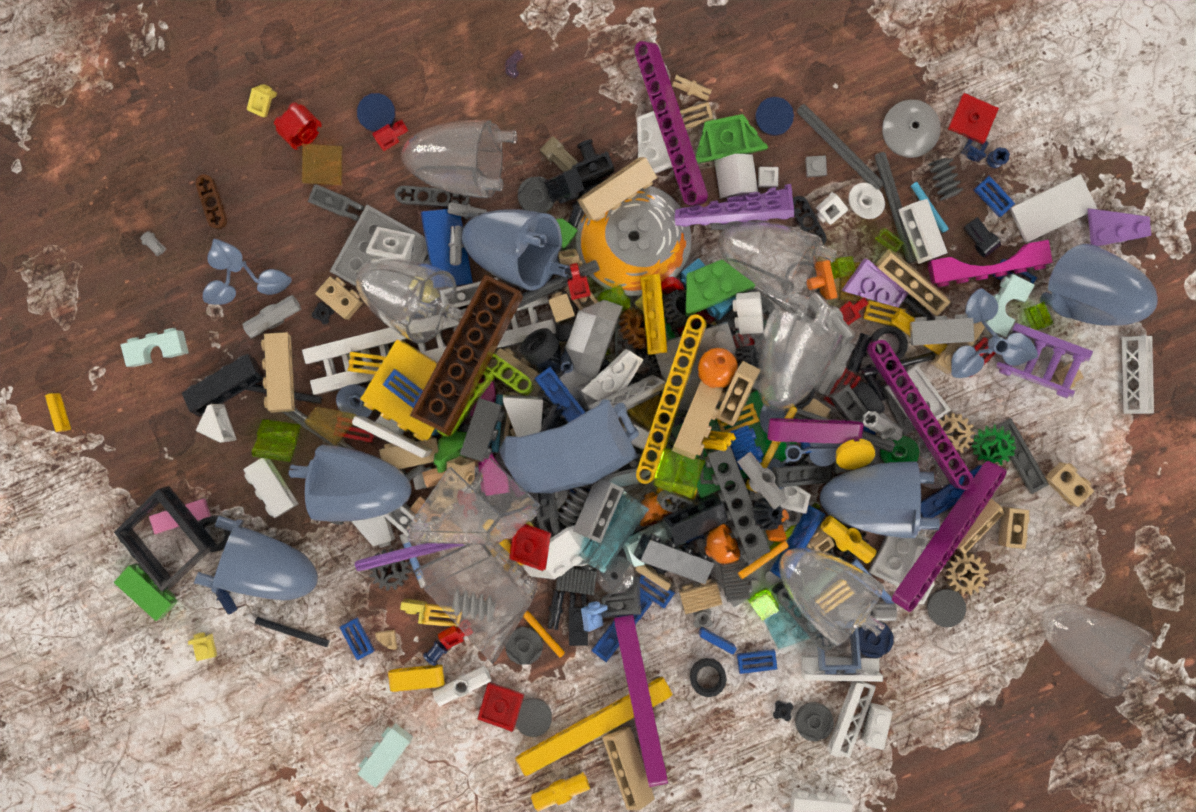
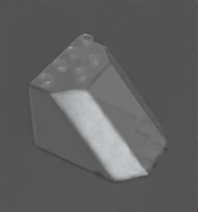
[407,458,540,545]

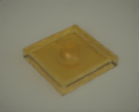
[302,144,343,185]

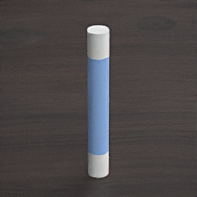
[399,534,428,588]

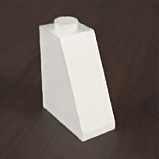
[503,395,543,437]
[351,515,395,548]

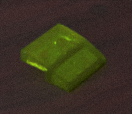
[251,419,301,462]
[653,448,705,498]

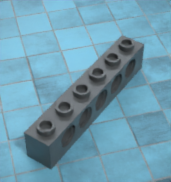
[704,446,770,560]

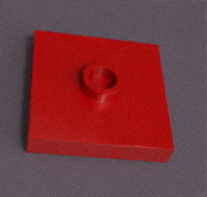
[947,93,999,144]
[509,521,551,571]
[477,682,525,732]

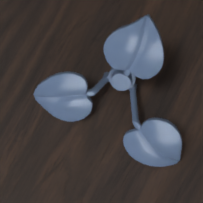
[203,239,292,305]
[951,288,1038,378]
[760,401,842,490]

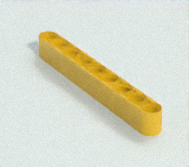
[636,315,706,484]
[515,677,673,776]

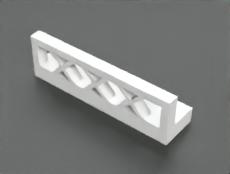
[1122,336,1154,414]
[801,656,883,682]
[827,681,876,758]

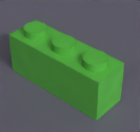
[113,563,178,621]

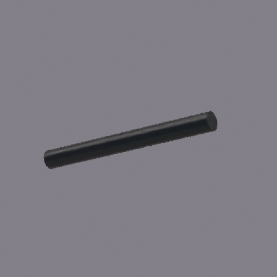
[861,352,935,377]
[246,384,323,404]
[255,617,330,647]

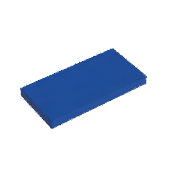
[421,209,473,289]

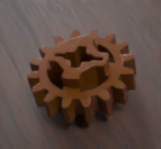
[618,307,647,350]

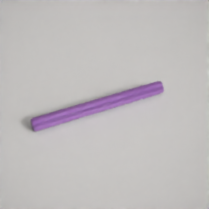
[355,534,465,571]

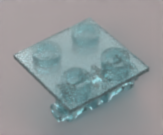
[761,601,810,649]

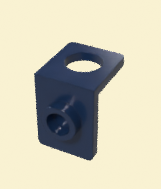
[961,139,989,162]

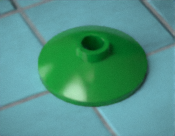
[880,435,920,463]

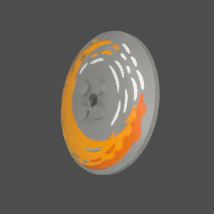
[576,186,691,296]

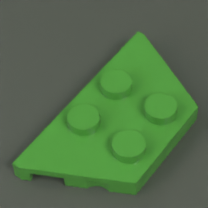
[696,114,768,164]
[685,259,755,316]

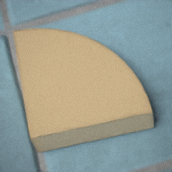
[375,629,398,650]

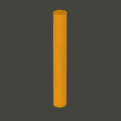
[738,541,789,579]
[522,610,565,658]

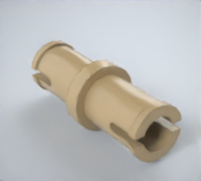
[672,75,712,101]

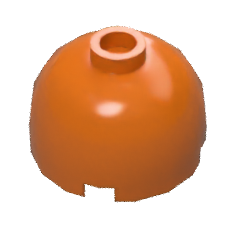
[698,348,738,388]
[637,492,672,526]
[705,524,740,564]

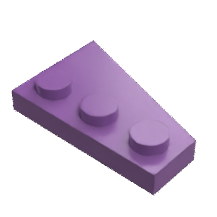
[1088,208,1151,246]
[842,258,908,307]

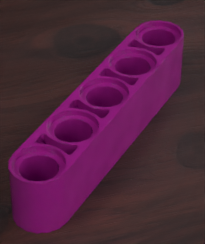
[767,418,864,444]

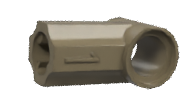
[539,136,578,172]

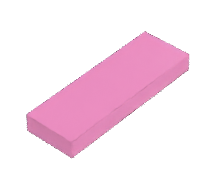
[149,499,211,534]

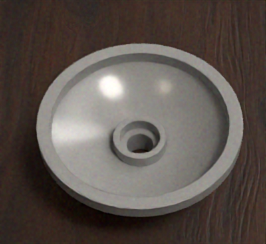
[882,100,941,158]

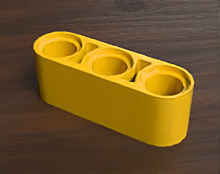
[388,664,445,692]

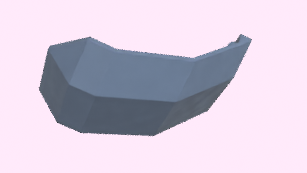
[499,399,639,494]

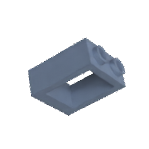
[816,622,862,674]

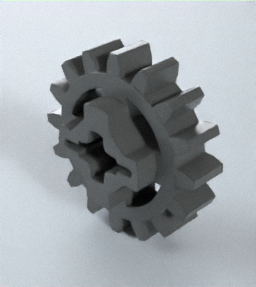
[368,548,411,591]

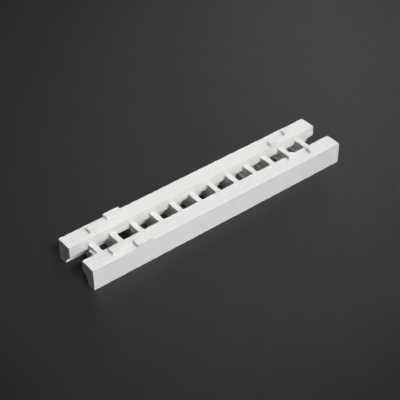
[302,295,556,395]

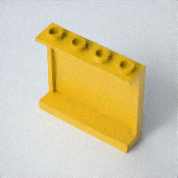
[360,339,438,441]

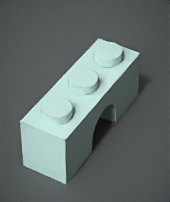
[985,274,1034,337]
[120,328,189,367]

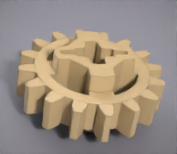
[931,413,975,453]
[945,553,989,595]

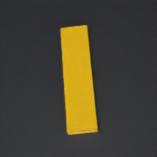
[641,274,667,355]

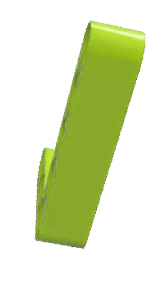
[437,354,533,436]

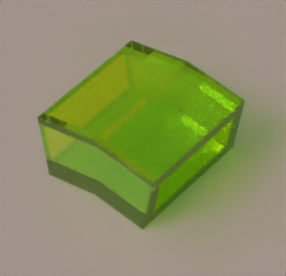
[874,227,904,252]
[597,285,631,311]
[1023,301,1054,330]
[747,587,779,621]

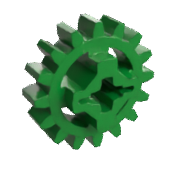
[972,424,1016,465]

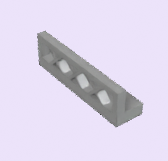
[588,375,666,410]

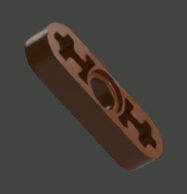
[195,174,227,229]

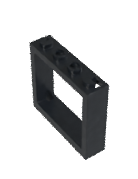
[114,486,217,592]

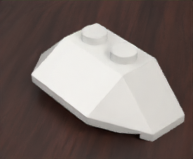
[522,525,592,579]

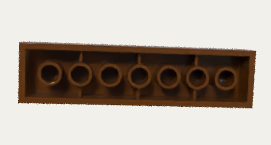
[410,275,523,436]

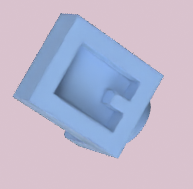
[581,601,608,632]

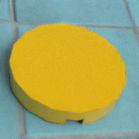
[835,439,875,470]

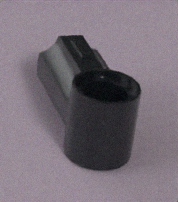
[963,217,1001,258]

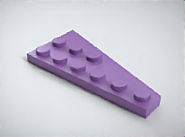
[675,184,794,227]

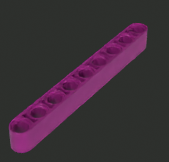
[634,41,708,206]
[867,340,974,489]
[892,461,1007,612]
[614,614,668,788]

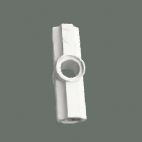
[432,665,492,707]

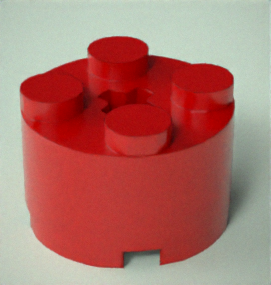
[274,102,322,150]

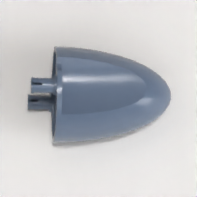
[462,209,571,290]
[1040,244,1158,326]
[289,445,411,522]
[820,462,940,538]
[194,515,318,601]

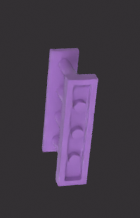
[996,323,1093,398]

